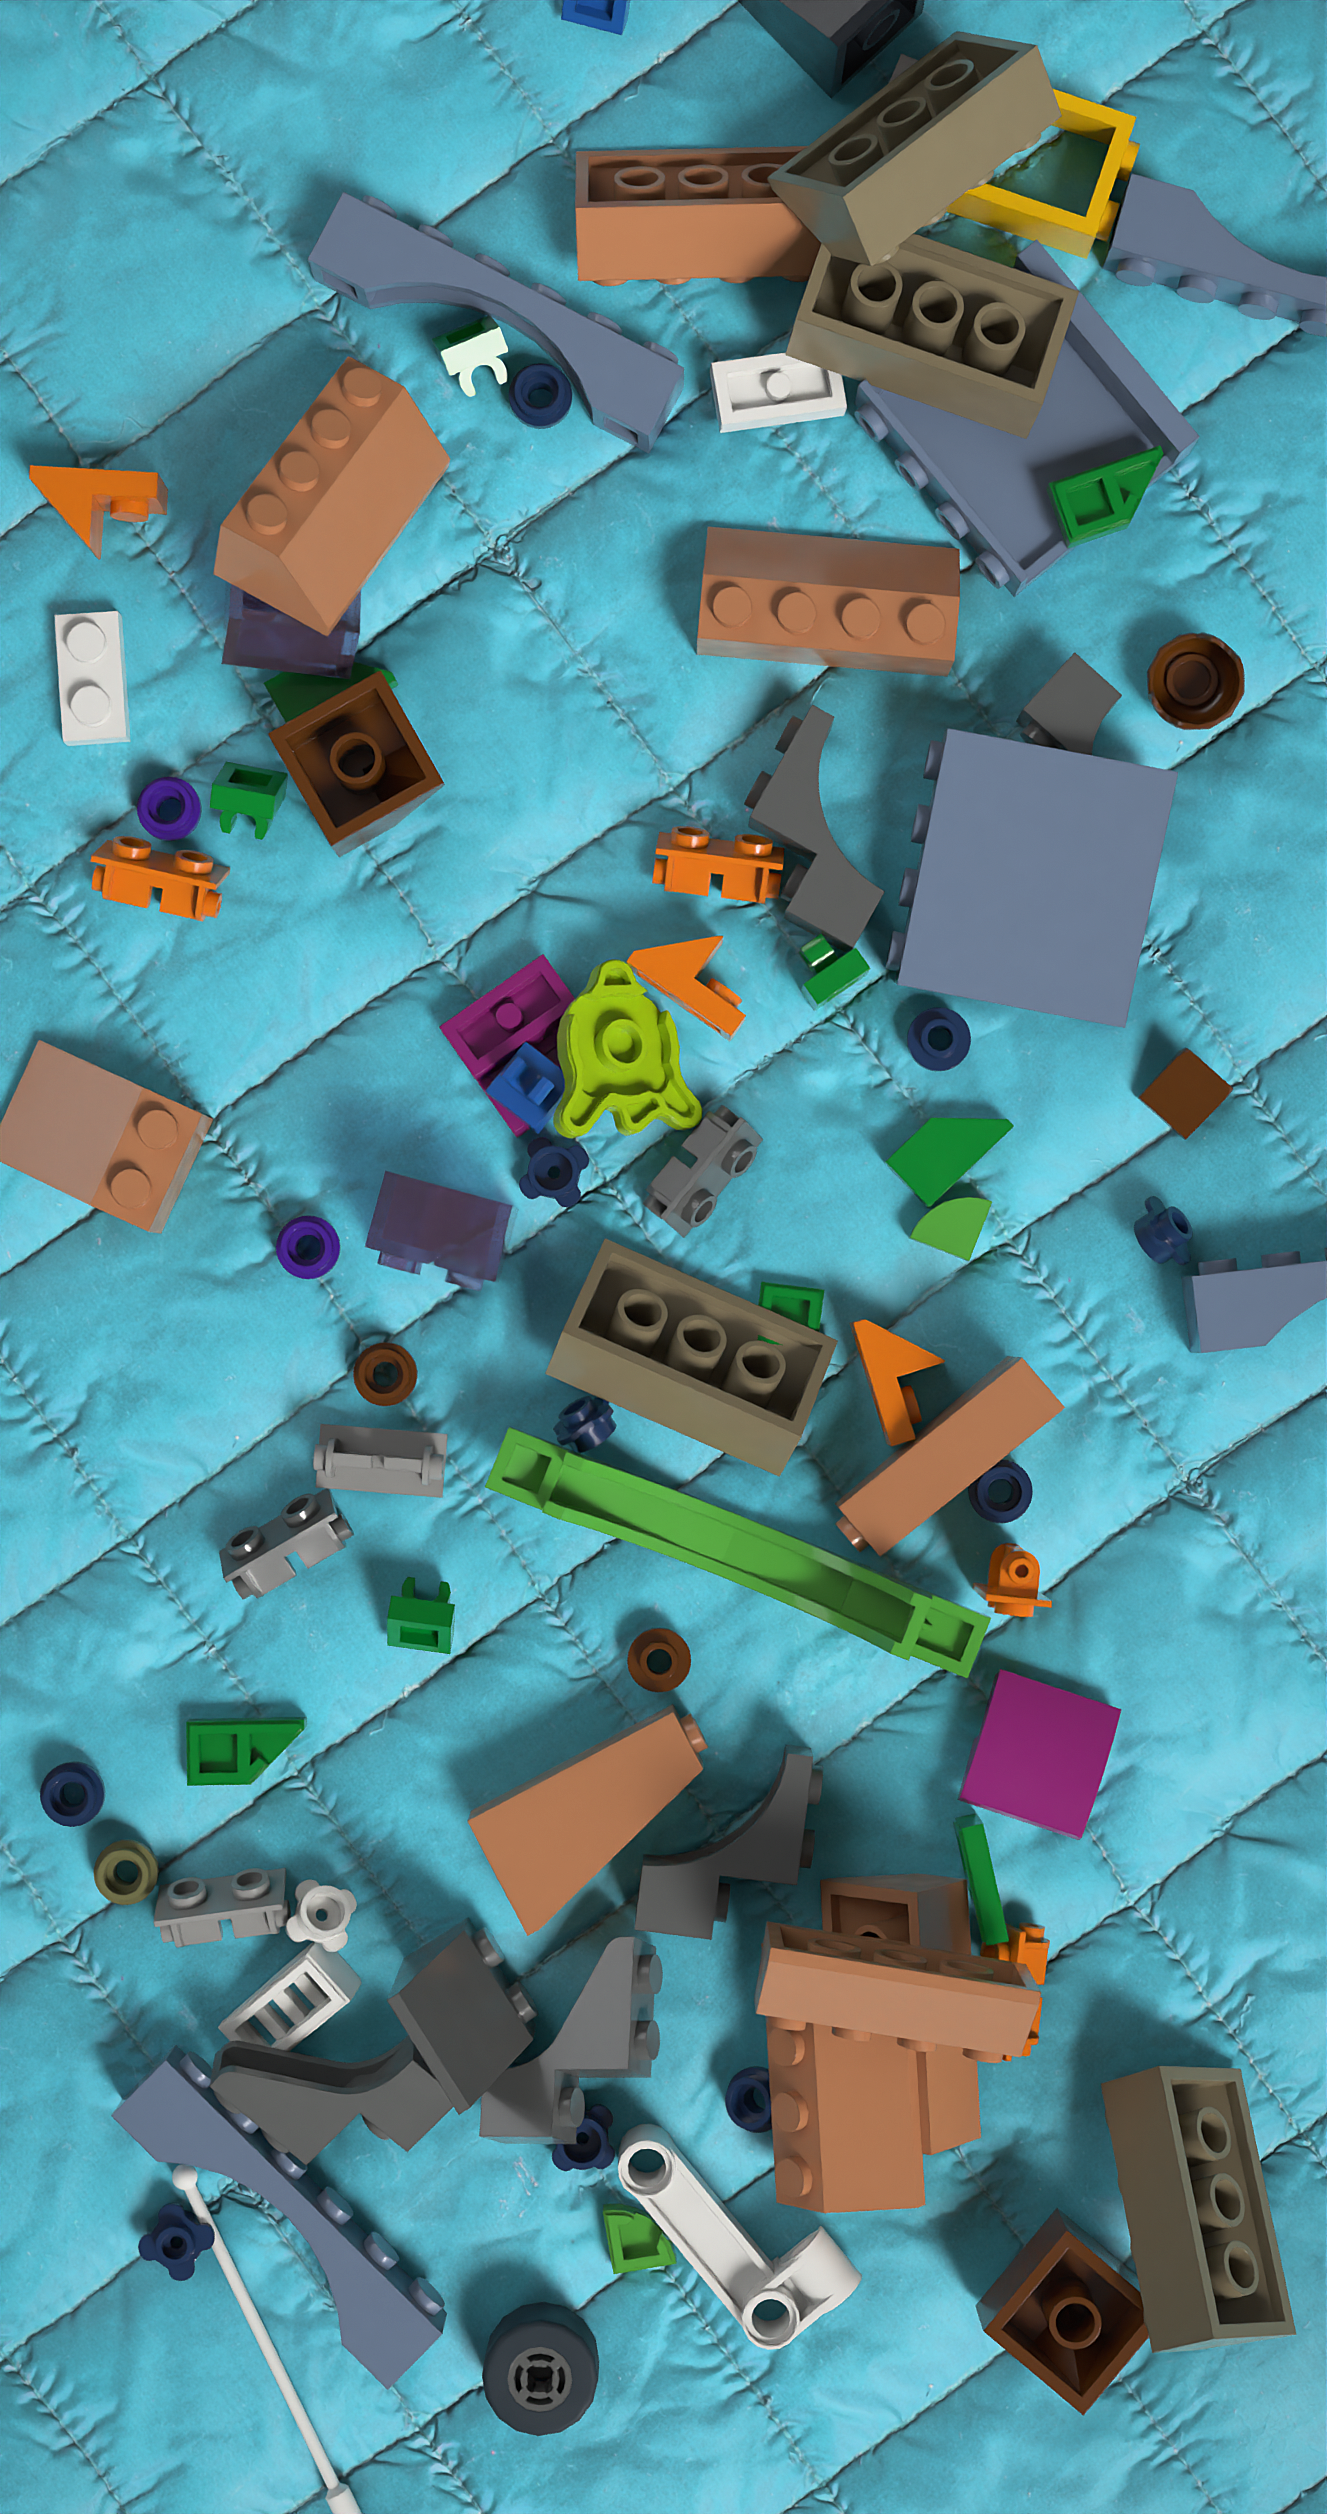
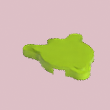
[553,959,703,1138]

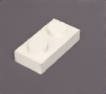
[710,353,847,433]
[54,611,131,746]

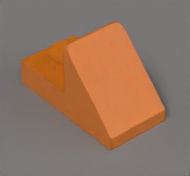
[29,465,168,560]
[626,936,746,1042]
[849,1319,945,1446]

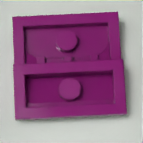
[439,954,575,1138]
[957,1669,1122,1840]

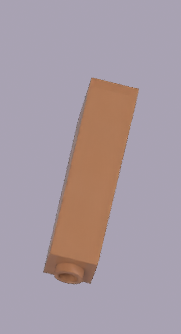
[835,1356,1065,1557]
[467,1704,708,1936]

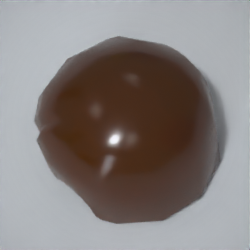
[1147,632,1245,730]

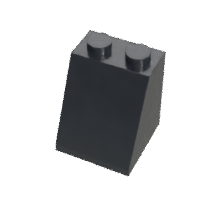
[737,0,925,99]

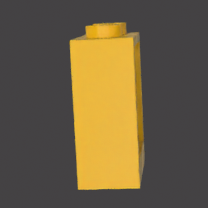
[947,88,1140,259]

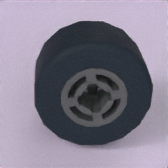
[482,2302,599,2436]

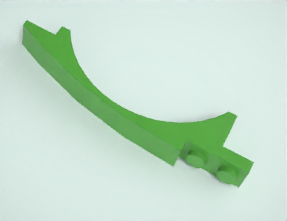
[485,1427,991,1678]

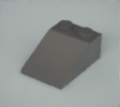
[387,1917,539,2115]

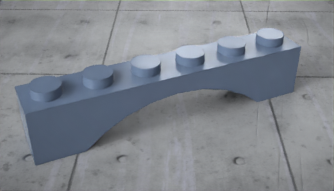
[1102,174,1327,337]
[308,192,684,453]
[1181,1248,1327,1353]
[111,2045,447,2390]

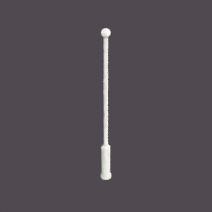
[172,2164,362,2514]

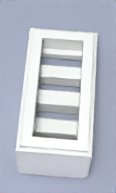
[218,1941,361,2051]

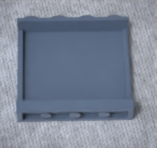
[854,239,1200,597]
[886,728,1178,1028]

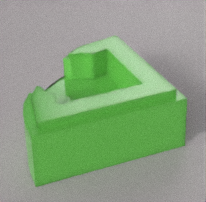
[909,1197,992,1261]
[603,2204,677,2274]

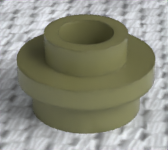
[94,1839,159,1905]

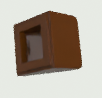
[1138,1047,1234,1140]

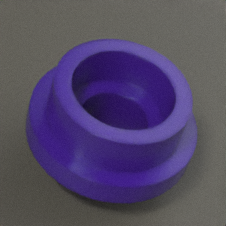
[137,776,202,841]
[276,1216,341,1279]

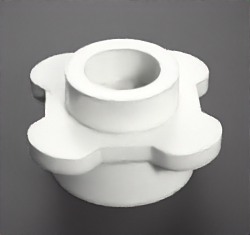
[286,1880,357,1952]

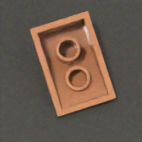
[0,1040,213,1234]

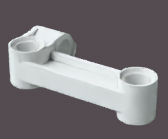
[618,2124,862,2350]

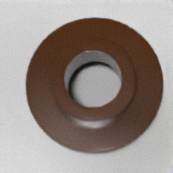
[353,1342,418,1406]
[627,1628,691,1692]

